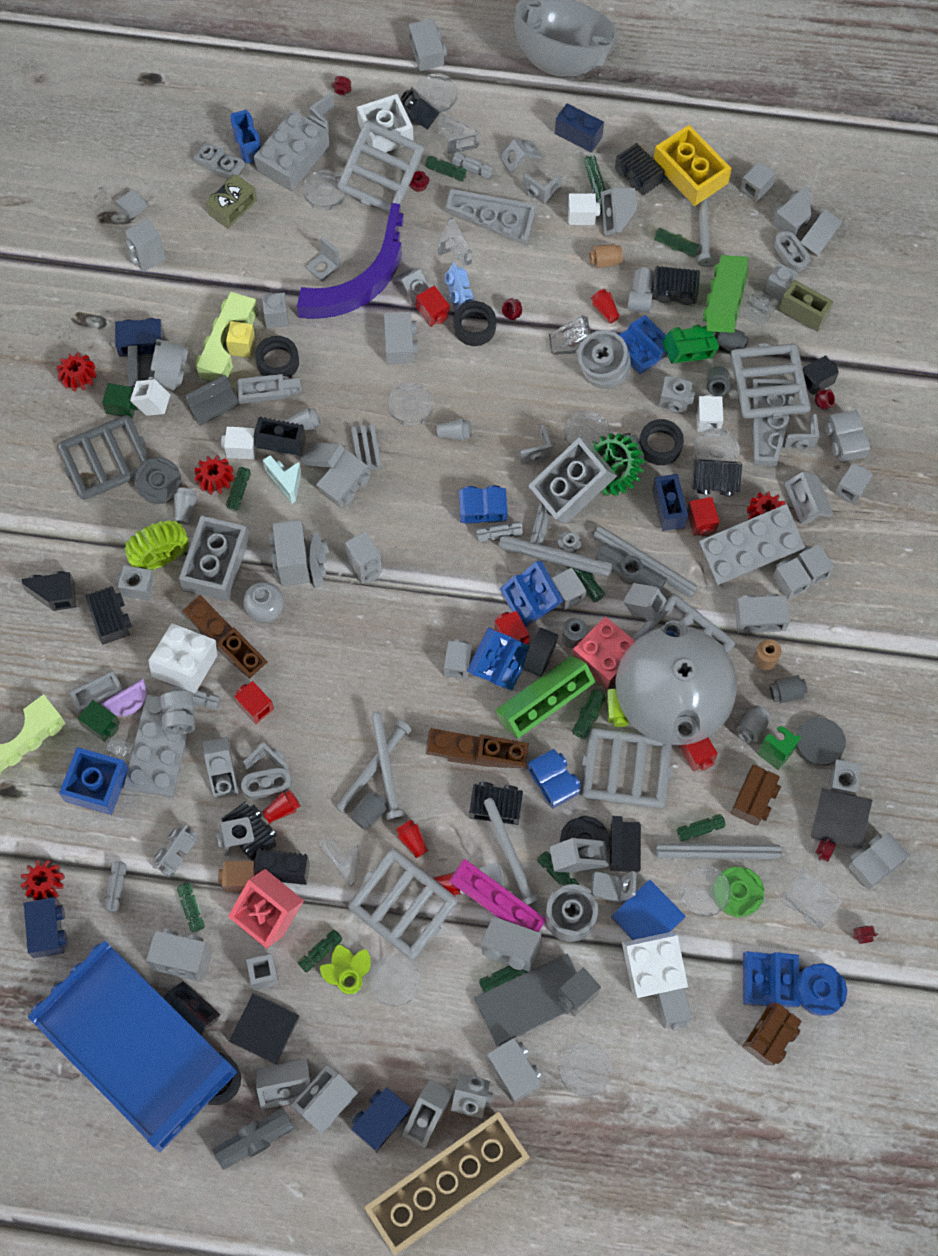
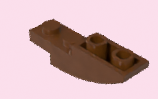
[182,595,268,679]
[426,728,529,768]

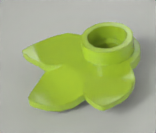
[320,945,371,995]

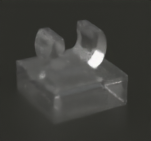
[103,737,134,766]

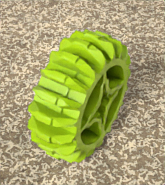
[124,520,190,570]

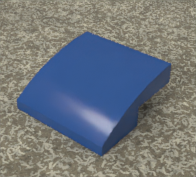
[619,315,668,374]
[500,561,564,627]
[467,627,531,690]
[611,879,686,940]
[743,951,800,1007]

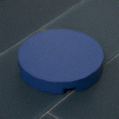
[795,963,847,1016]

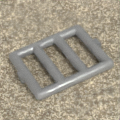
[337,121,425,213]
[730,343,811,419]
[632,594,735,653]
[581,727,672,809]
[348,848,458,960]

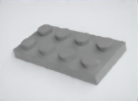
[698,504,805,585]
[124,695,196,798]

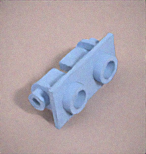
[445,262,475,312]

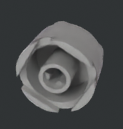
[148,339,188,390]
[545,884,598,942]

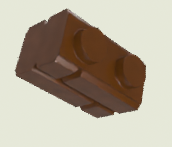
[730,765,781,826]
[742,1003,802,1065]

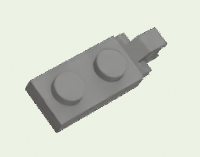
[237,374,302,404]

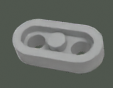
[774,231,810,272]
[241,768,292,799]

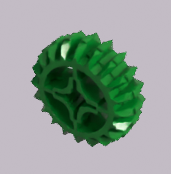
[592,433,645,496]

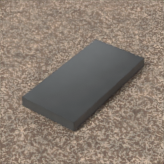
[474,953,577,1046]

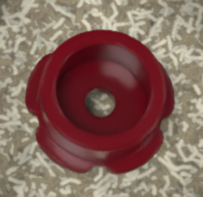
[331,76,352,96]
[409,171,429,192]
[502,298,523,321]
[815,388,835,411]
[815,838,836,862]
[853,925,878,944]

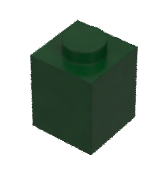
[102,383,138,419]
[77,700,120,742]

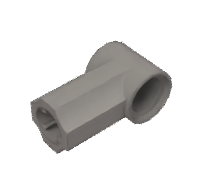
[627,267,654,313]

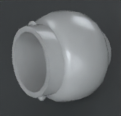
[244,582,284,623]

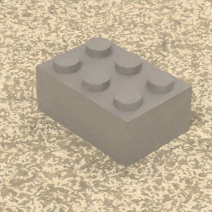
[254,110,330,192]
[528,437,617,524]
[179,516,250,602]

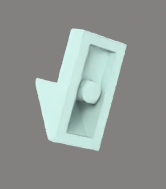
[263,455,301,504]

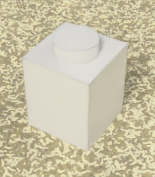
[568,194,600,225]
[130,379,171,416]
[696,395,723,432]
[221,427,256,460]

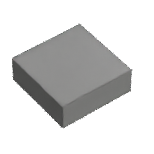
[116,189,148,220]

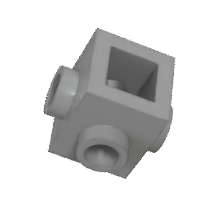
[659,376,695,413]
[451,1073,493,1118]

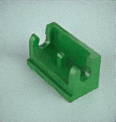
[757,726,802,771]

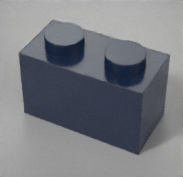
[555,103,604,153]
[115,318,164,357]
[652,474,688,531]
[23,898,67,958]
[351,1087,411,1153]

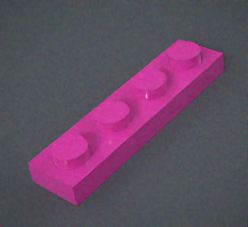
[449,859,546,932]

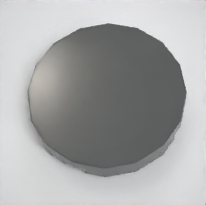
[134,457,182,504]
[796,718,846,767]

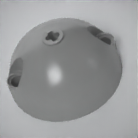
[514,0,618,76]
[616,621,737,745]

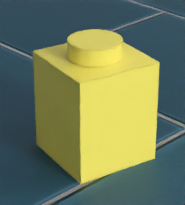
[226,321,256,358]

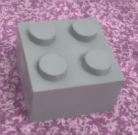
[269,520,310,586]
[146,929,212,983]

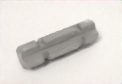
[452,152,493,179]
[530,504,550,545]
[476,521,523,542]
[172,686,220,710]
[104,862,127,912]

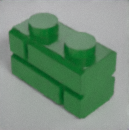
[663,324,719,364]

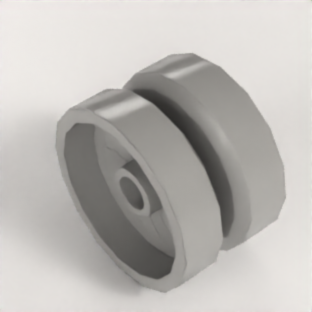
[578,330,631,389]

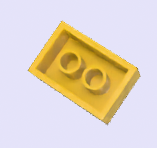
[653,125,732,206]

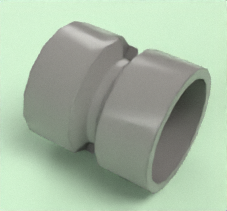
[161,691,195,735]

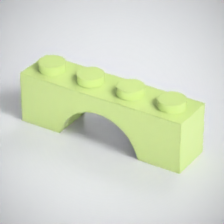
[195,292,258,381]
[0,694,66,775]

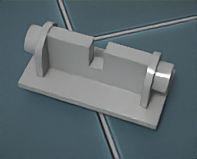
[152,825,198,877]

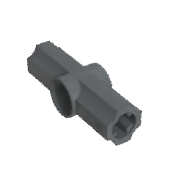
[595,543,667,592]
[212,1108,295,1170]

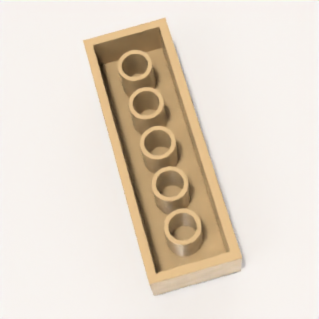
[364,1112,530,1256]

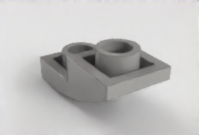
[194,143,245,179]
[800,209,843,257]
[310,532,329,588]

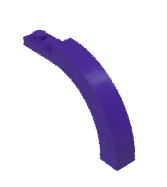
[297,203,404,319]

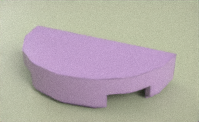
[100,679,147,716]

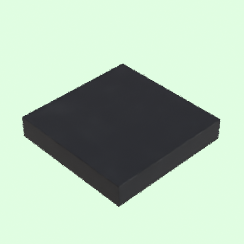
[811,788,873,849]
[229,994,300,1065]

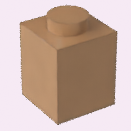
[218,861,255,892]

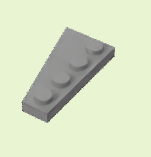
[446,189,536,246]
[752,379,796,466]

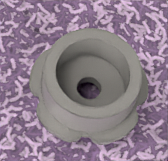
[558,531,581,553]

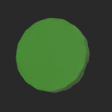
[713,866,764,918]

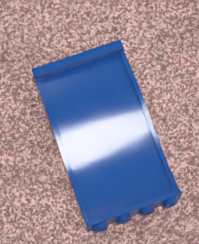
[28,940,237,1153]

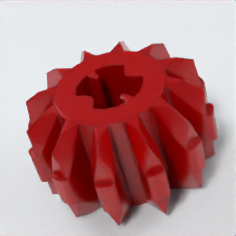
[56,352,96,392]
[194,455,234,495]
[746,491,786,520]
[20,860,65,901]

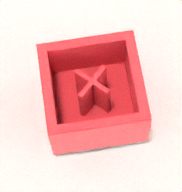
[572,616,635,690]
[228,869,304,949]

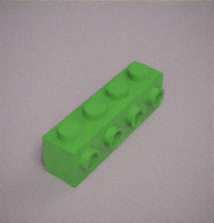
[703,255,748,333]
[495,655,595,738]

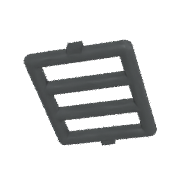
[57,415,150,500]

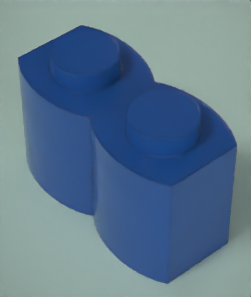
[230,110,261,164]
[458,485,508,524]
[527,749,581,809]

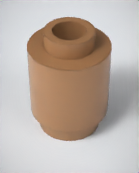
[589,243,623,268]
[754,639,782,670]

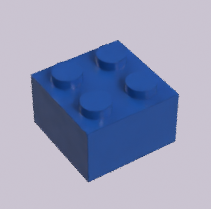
[59,747,128,815]

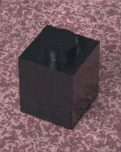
[803,355,839,396]

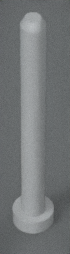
[698,198,713,267]
[372,711,404,820]
[337,719,412,812]
[484,798,539,905]

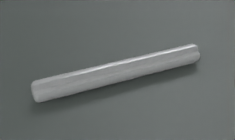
[593,526,697,597]
[499,535,612,577]
[656,843,782,859]

